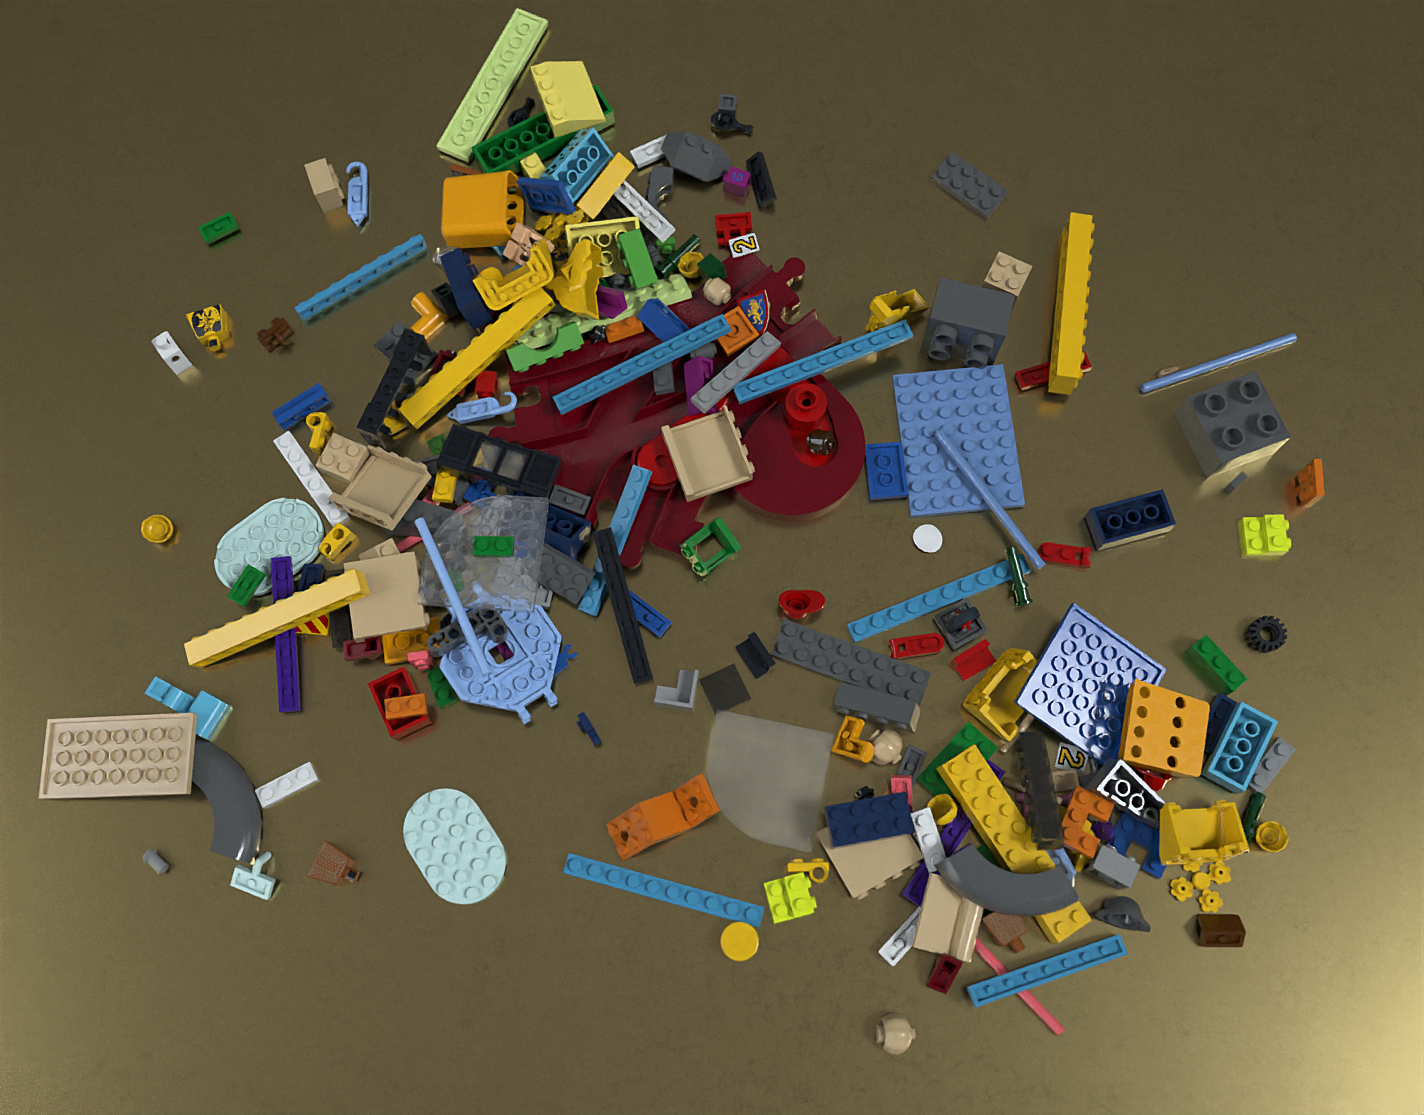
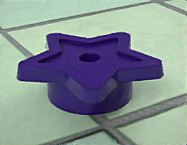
[1091,820,1114,842]

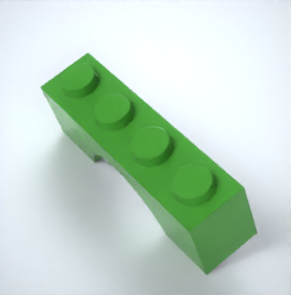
[505,321,584,373]

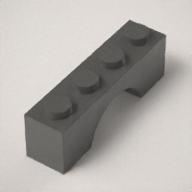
[641,166,674,239]

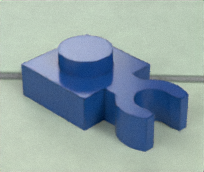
[553,644,578,678]

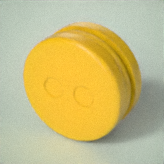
[721,922,759,961]

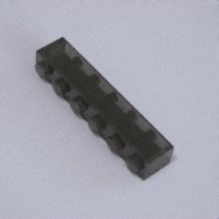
[1014,731,1065,851]

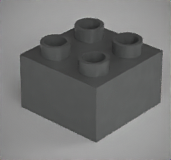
[921,277,1015,369]
[1174,371,1291,479]

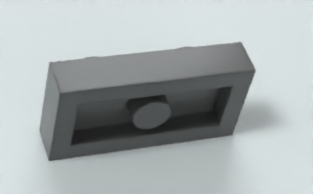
[653,361,675,395]
[548,484,592,517]
[896,745,927,789]

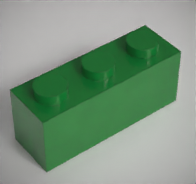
[1185,634,1248,696]

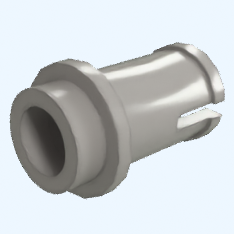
[142,849,169,875]

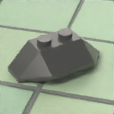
[661,131,732,182]

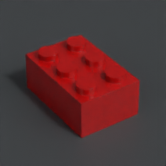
[367,666,432,740]

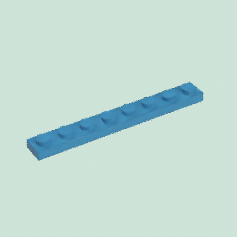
[295,234,427,321]
[578,465,652,616]
[967,934,1128,1008]

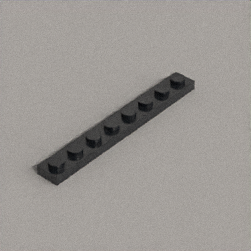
[592,527,653,684]

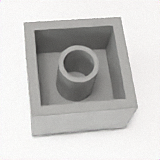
[1083,844,1141,890]

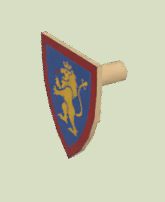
[737,290,770,336]

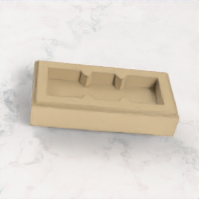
[1036,769,1080,793]

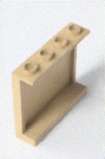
[661,405,755,502]
[329,445,432,531]
[344,551,430,643]
[815,793,923,900]

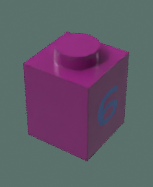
[722,166,751,197]

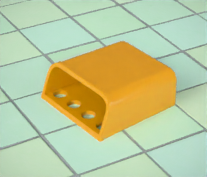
[441,170,524,249]
[1118,678,1210,778]

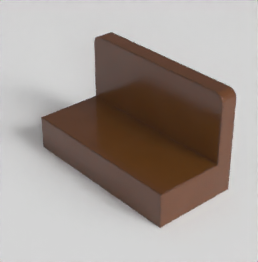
[1198,914,1246,947]

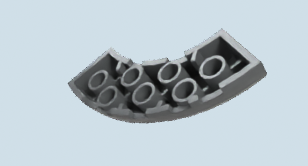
[192,739,262,865]
[934,843,1080,917]

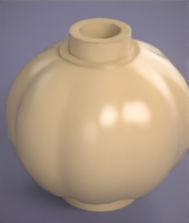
[867,729,903,765]
[875,1013,916,1055]

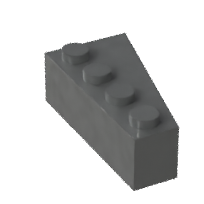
[382,499,464,540]
[833,682,921,734]
[1085,759,1166,829]

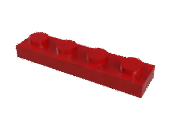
[1015,351,1092,391]

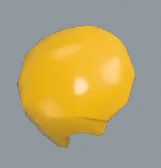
[678,252,703,279]
[141,515,174,543]
[926,794,957,826]
[1255,821,1289,852]

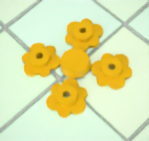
[535,202,584,241]
[1170,861,1231,913]

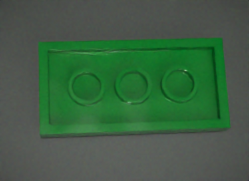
[916,721,998,799]

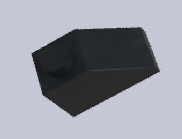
[431,282,461,317]

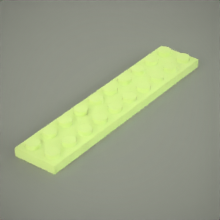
[437,8,548,163]
[514,274,692,349]

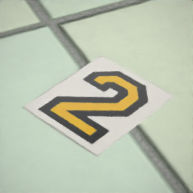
[729,233,760,258]
[1055,742,1088,775]

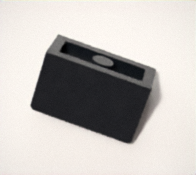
[735,631,776,679]

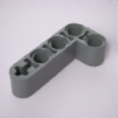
[427,604,508,657]

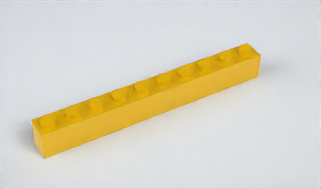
[398,288,555,429]
[184,569,370,668]

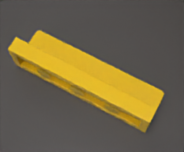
[574,152,634,219]

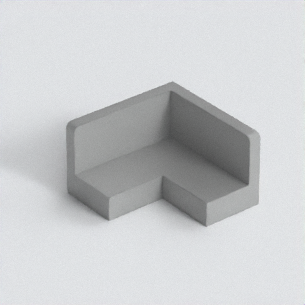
[653,669,699,712]

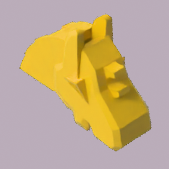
[544,239,604,320]
[865,289,930,332]

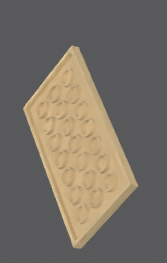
[38,713,197,800]

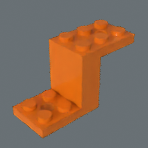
[606,774,720,861]

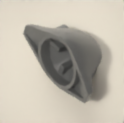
[1095,896,1151,932]

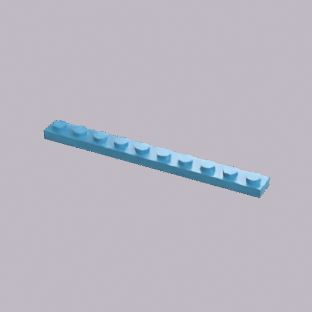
[553,314,731,415]
[732,319,913,404]
[847,554,1031,643]
[563,853,764,928]

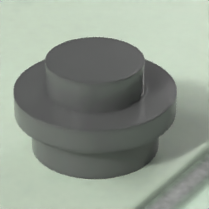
[609,273,627,287]

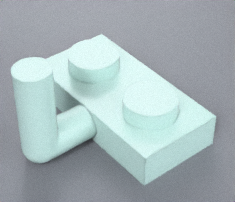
[230,851,276,900]

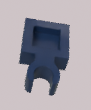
[576,711,602,746]

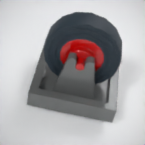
[933,598,988,651]

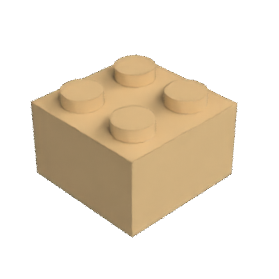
[304,158,345,213]
[982,252,1032,306]
[316,433,372,485]

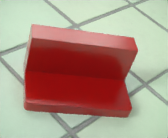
[951,639,996,681]

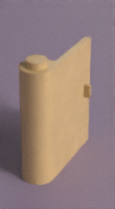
[912,873,984,963]

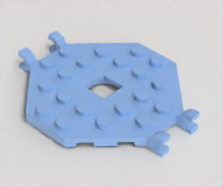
[440,583,562,724]

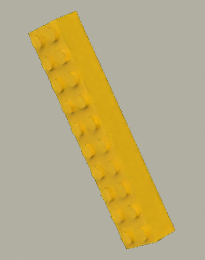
[1048,212,1095,395]
[936,744,1091,943]

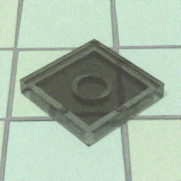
[699,664,751,716]

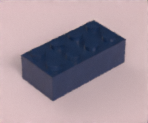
[440,247,493,330]
[1085,489,1176,551]
[504,496,591,558]
[824,792,914,849]

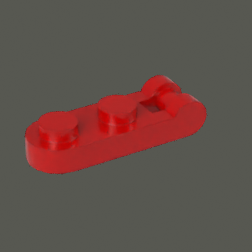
[1037,542,1092,569]
[888,633,944,660]

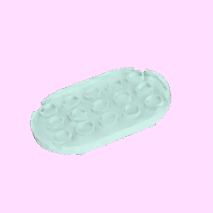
[214,498,324,596]
[403,789,507,904]

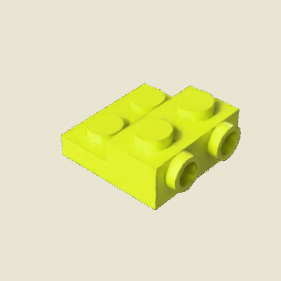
[1241,514,1291,556]
[764,872,817,924]

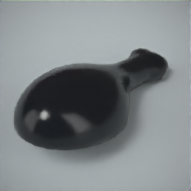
[507,97,535,128]
[710,111,753,135]

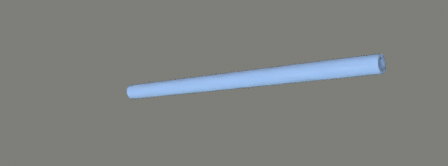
[415,518,492,677]

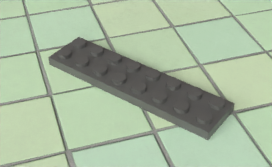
[771,619,931,707]

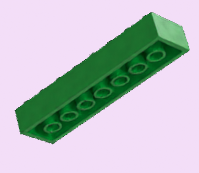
[471,84,615,174]

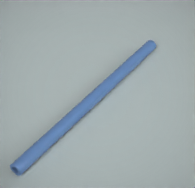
[1140,333,1297,393]
[934,429,1046,570]

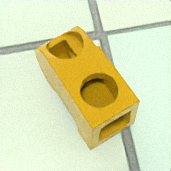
[318,522,357,560]

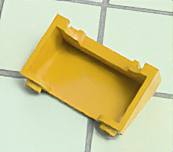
[473,238,554,310]
[963,648,1038,742]
[1159,800,1249,865]

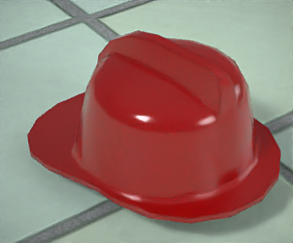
[778,590,826,619]
[1132,766,1172,791]

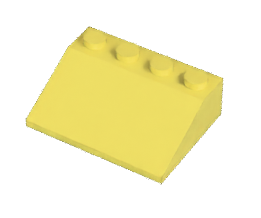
[530,61,606,138]
[564,216,640,277]

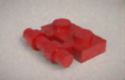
[715,212,753,247]

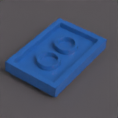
[517,177,576,214]
[865,442,908,500]

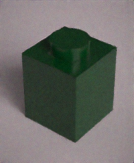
[697,253,727,281]

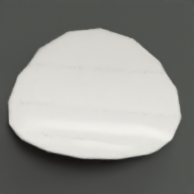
[913,524,942,553]

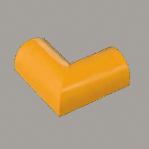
[409,292,450,339]
[831,715,874,763]

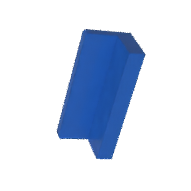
[637,298,690,343]
[272,383,331,430]

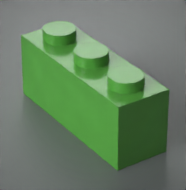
[616,228,658,291]

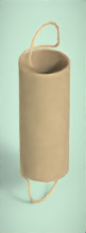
[1154,365,1181,378]

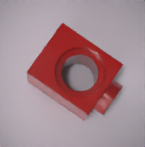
[475,371,499,399]

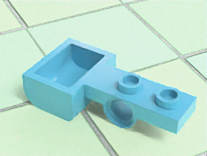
[145,676,230,740]

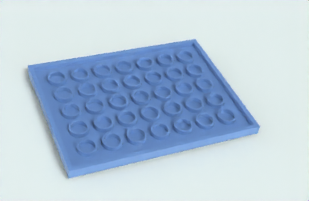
[892,364,1025,518]

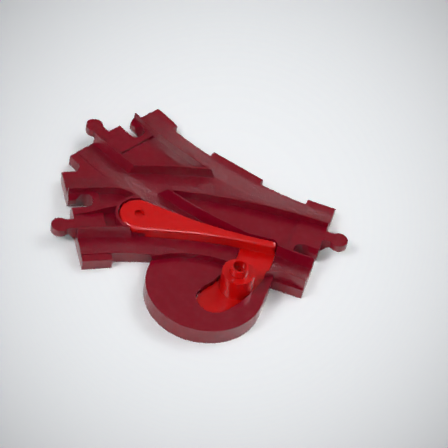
[488,252,866,570]

